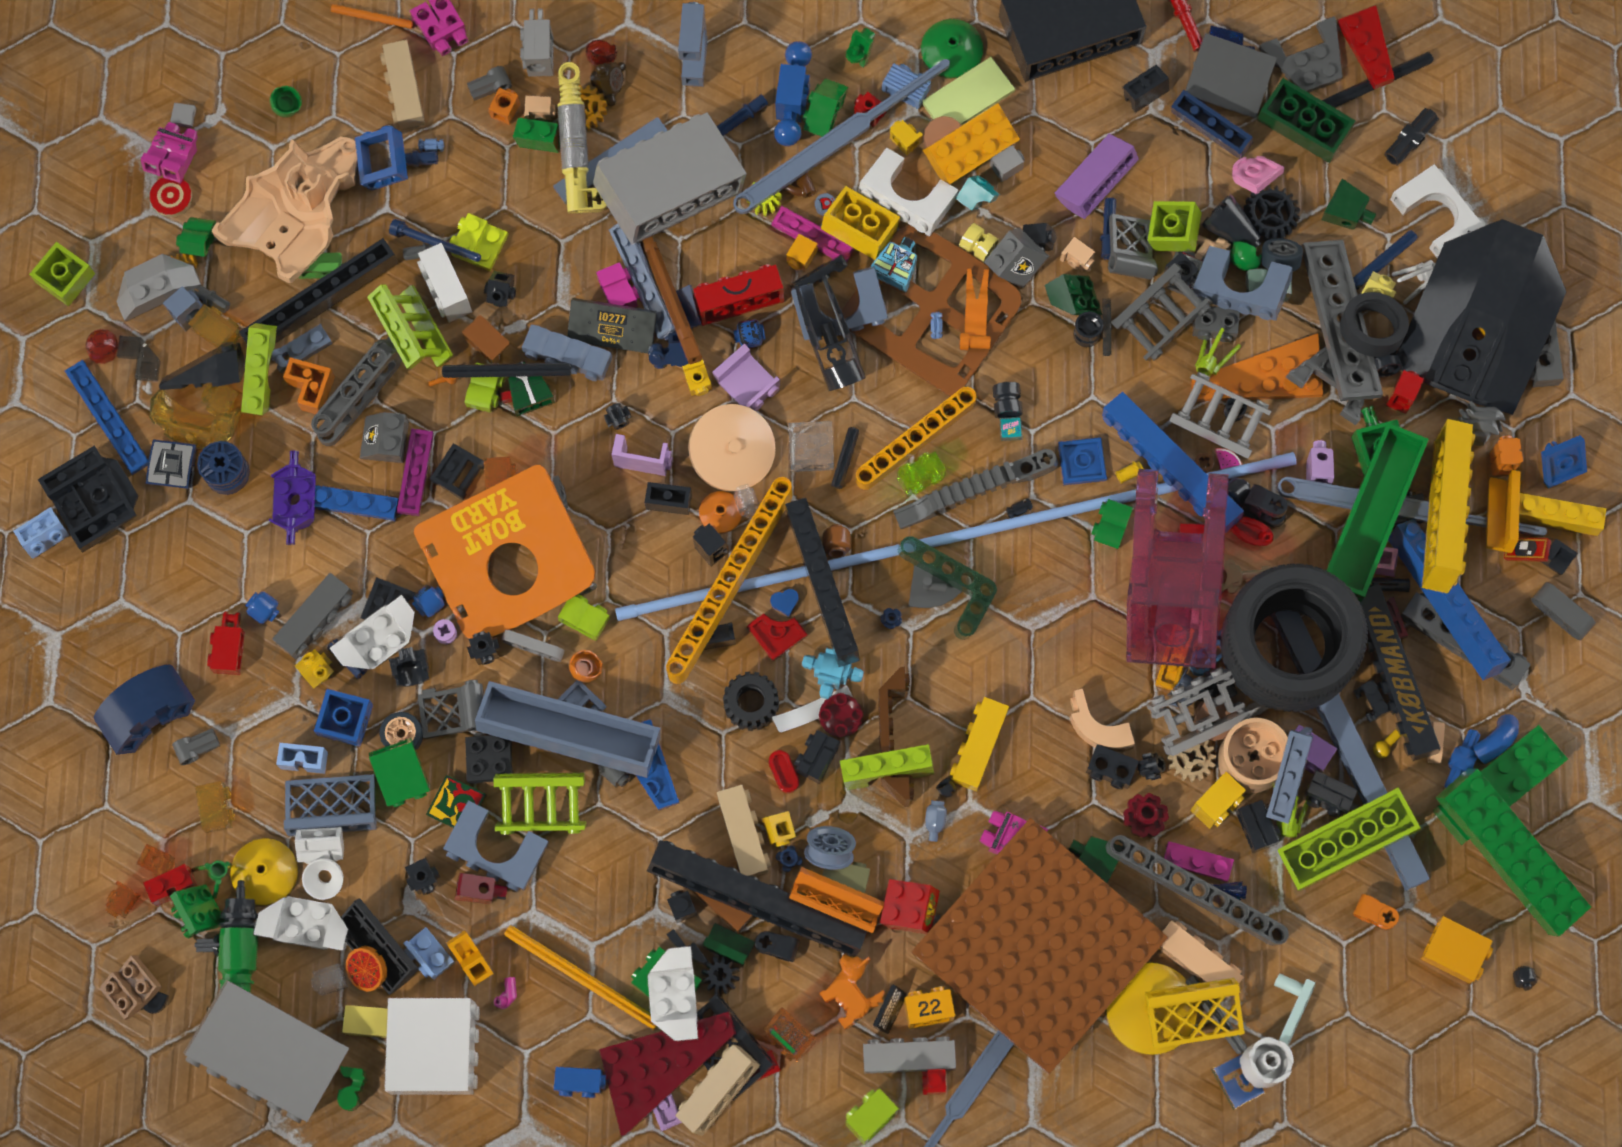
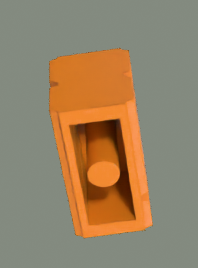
[1489,435,1523,477]

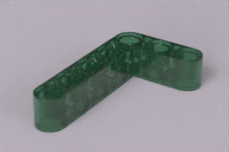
[898,536,997,640]

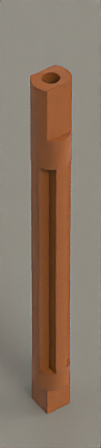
[642,236,703,364]

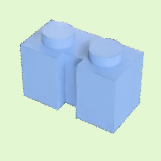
[276,743,328,774]

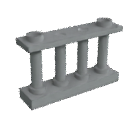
[1169,372,1271,458]

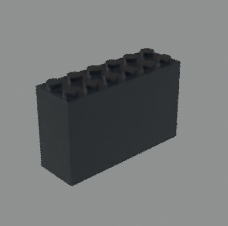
[999,0,1146,82]

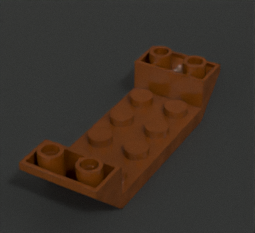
[878,667,914,807]

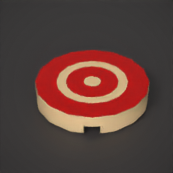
[149,178,193,217]

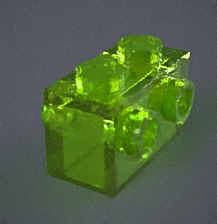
[897,452,946,497]

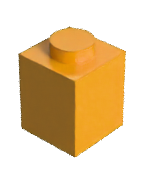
[786,234,818,271]

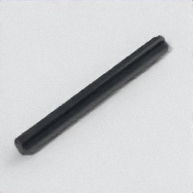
[1322,52,1434,108]
[442,363,571,378]

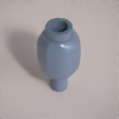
[925,800,947,842]

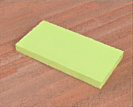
[922,57,1015,125]

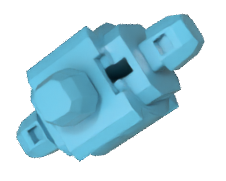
[802,647,864,699]

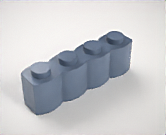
[522,324,612,381]

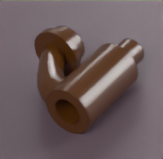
[783,172,817,198]

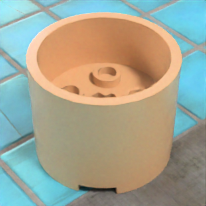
[1217,718,1288,794]

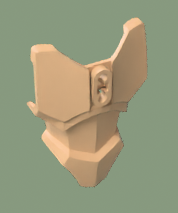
[212,136,358,283]

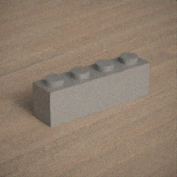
[863,1037,956,1074]

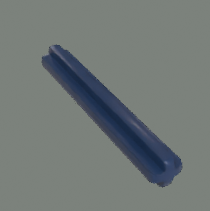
[1353,230,1418,290]

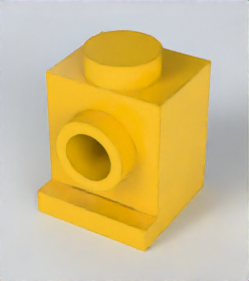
[890,120,923,156]
[682,360,712,396]
[762,811,796,847]

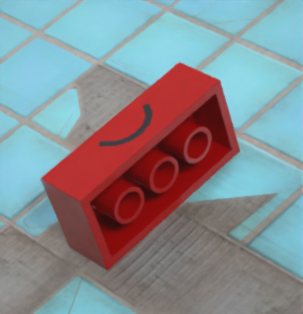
[693,264,784,326]

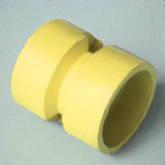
[959,223,999,262]

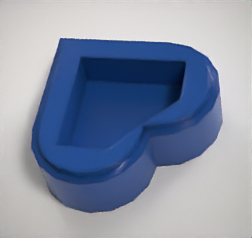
[770,589,799,617]

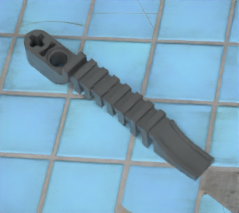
[893,449,1058,529]

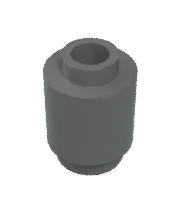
[598,765,631,787]

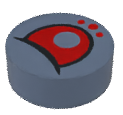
[815,193,835,216]

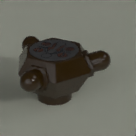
[590,62,626,106]

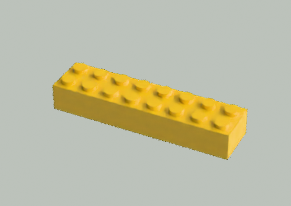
[1422,419,1475,594]

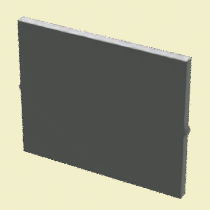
[1185,33,1277,118]

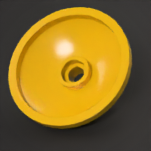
[230,838,298,906]

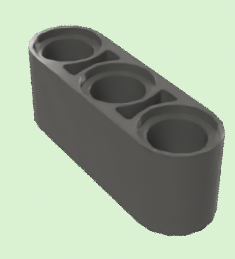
[1531,582,1596,640]

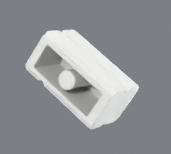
[295,827,344,864]

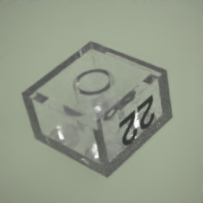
[788,421,834,472]

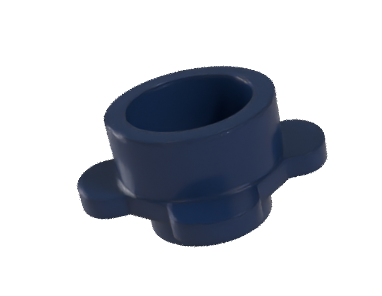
[776,845,802,872]

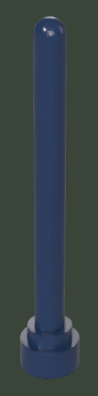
[389,219,481,262]

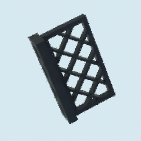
[697,994,777,1101]

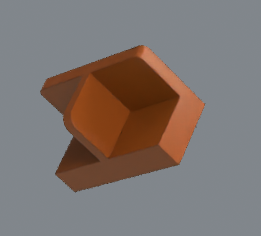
[462,315,510,364]

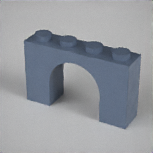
[678,2,708,87]
[1193,246,1292,321]
[791,266,888,341]
[443,800,549,892]

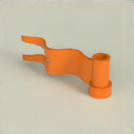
[959,268,991,350]

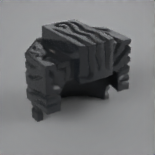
[389,647,430,687]

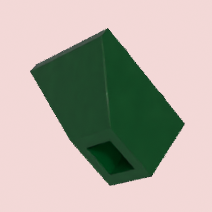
[1044,274,1102,316]

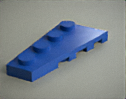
[636,719,679,810]

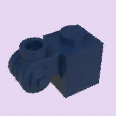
[648,332,689,369]

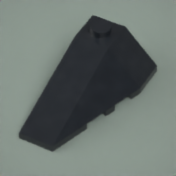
[159,342,246,390]

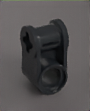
[755,931,800,962]

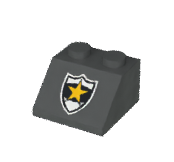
[984,227,1050,288]
[360,412,409,463]

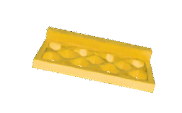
[1145,977,1244,1049]

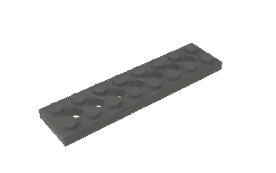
[1301,240,1383,401]

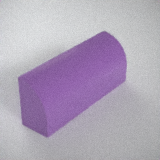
[1055,134,1139,219]

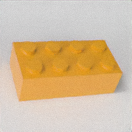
[923,103,1020,184]

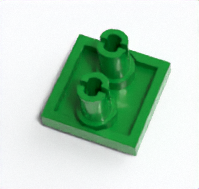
[170,884,224,938]

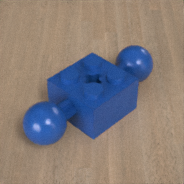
[774,41,812,146]

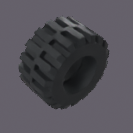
[723,671,779,731]

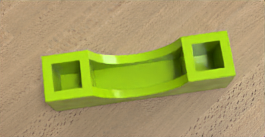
[241,323,277,415]

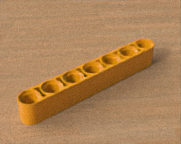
[856,387,976,490]

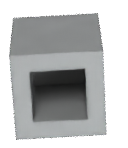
[990,145,1025,182]

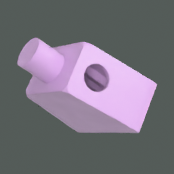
[1306,440,1334,484]

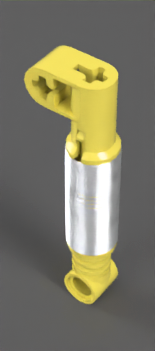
[558,62,607,213]

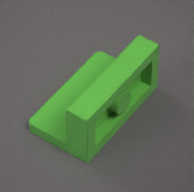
[299,253,342,279]

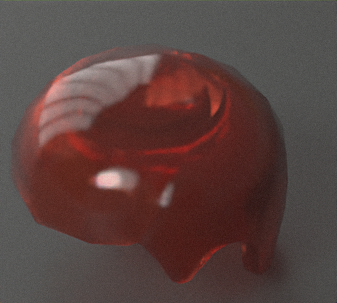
[585,39,618,67]
[85,329,119,364]

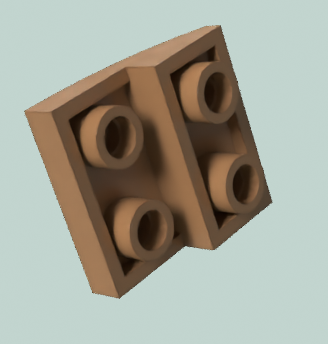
[100,955,162,1020]

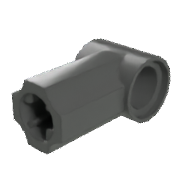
[467,66,512,101]
[172,728,220,766]

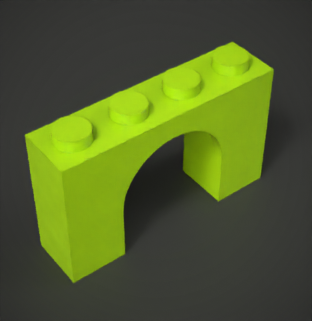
[840,744,935,791]

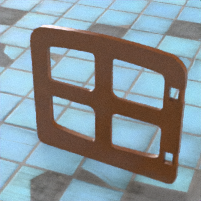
[842,224,1021,397]

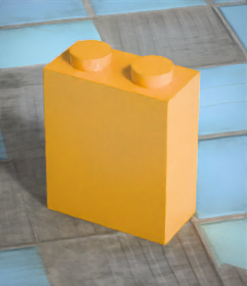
[1420,916,1493,984]

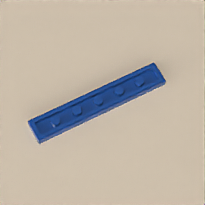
[65,359,149,475]

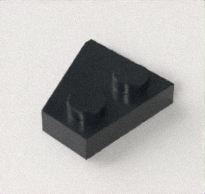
[360,577,416,620]

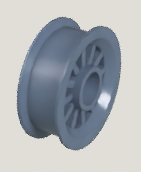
[804,826,856,870]

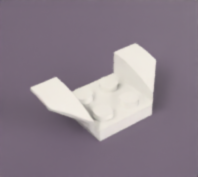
[330,595,414,669]
[254,896,348,951]
[648,947,698,1041]

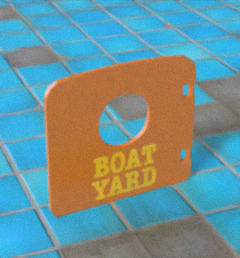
[414,465,595,639]

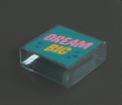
[999,417,1023,441]

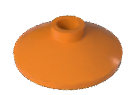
[699,491,743,533]

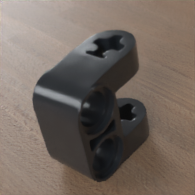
[1242,484,1288,528]

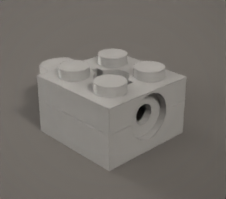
[520,8,553,77]

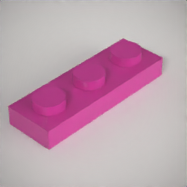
[1164,841,1234,882]

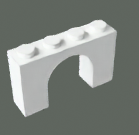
[858,148,959,236]
[1390,164,1485,259]

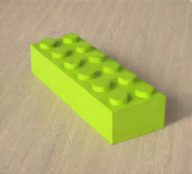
[1277,787,1421,891]

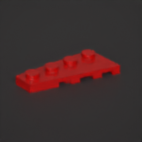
[1337,5,1394,90]

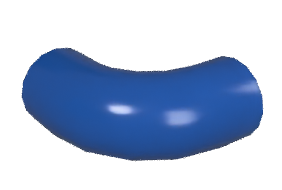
[1473,714,1519,764]

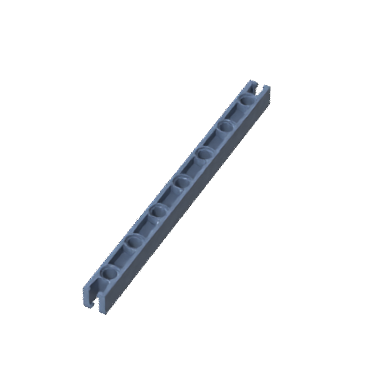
[1270,610,1430,891]

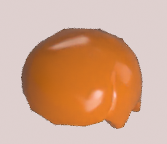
[569,650,603,683]

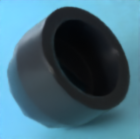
[936,778,956,797]

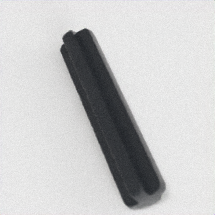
[831,427,859,489]

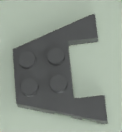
[1259,16,1342,93]
[1286,347,1364,425]

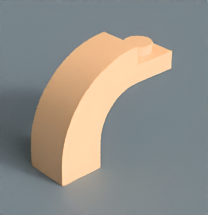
[1070,689,1135,751]

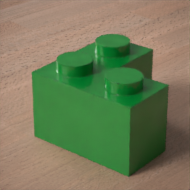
[802,78,849,137]

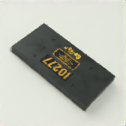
[567,298,657,353]

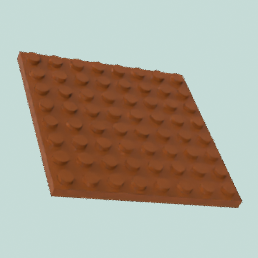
[911,818,1168,1075]

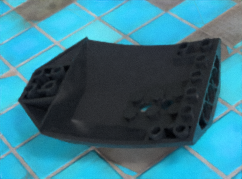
[1397,219,1566,415]

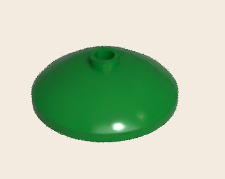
[921,19,984,79]

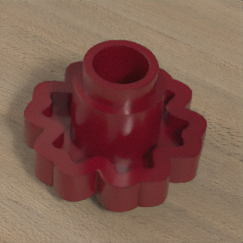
[1123,793,1169,839]

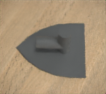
[909,564,962,608]

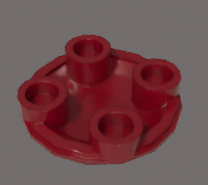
[819,693,863,738]

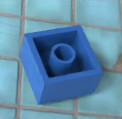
[314,689,373,747]

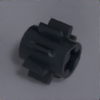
[604,403,631,430]
[1138,752,1166,780]

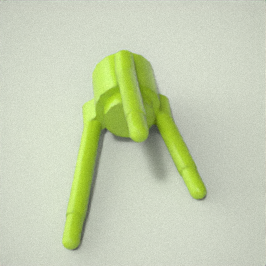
[1195,328,1241,377]
[1273,785,1309,838]

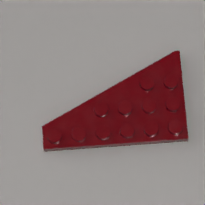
[599,1012,736,1136]

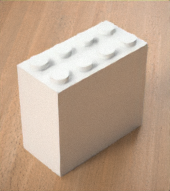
[385,998,480,1095]

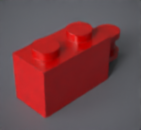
[207,611,245,675]

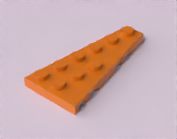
[1191,333,1323,402]

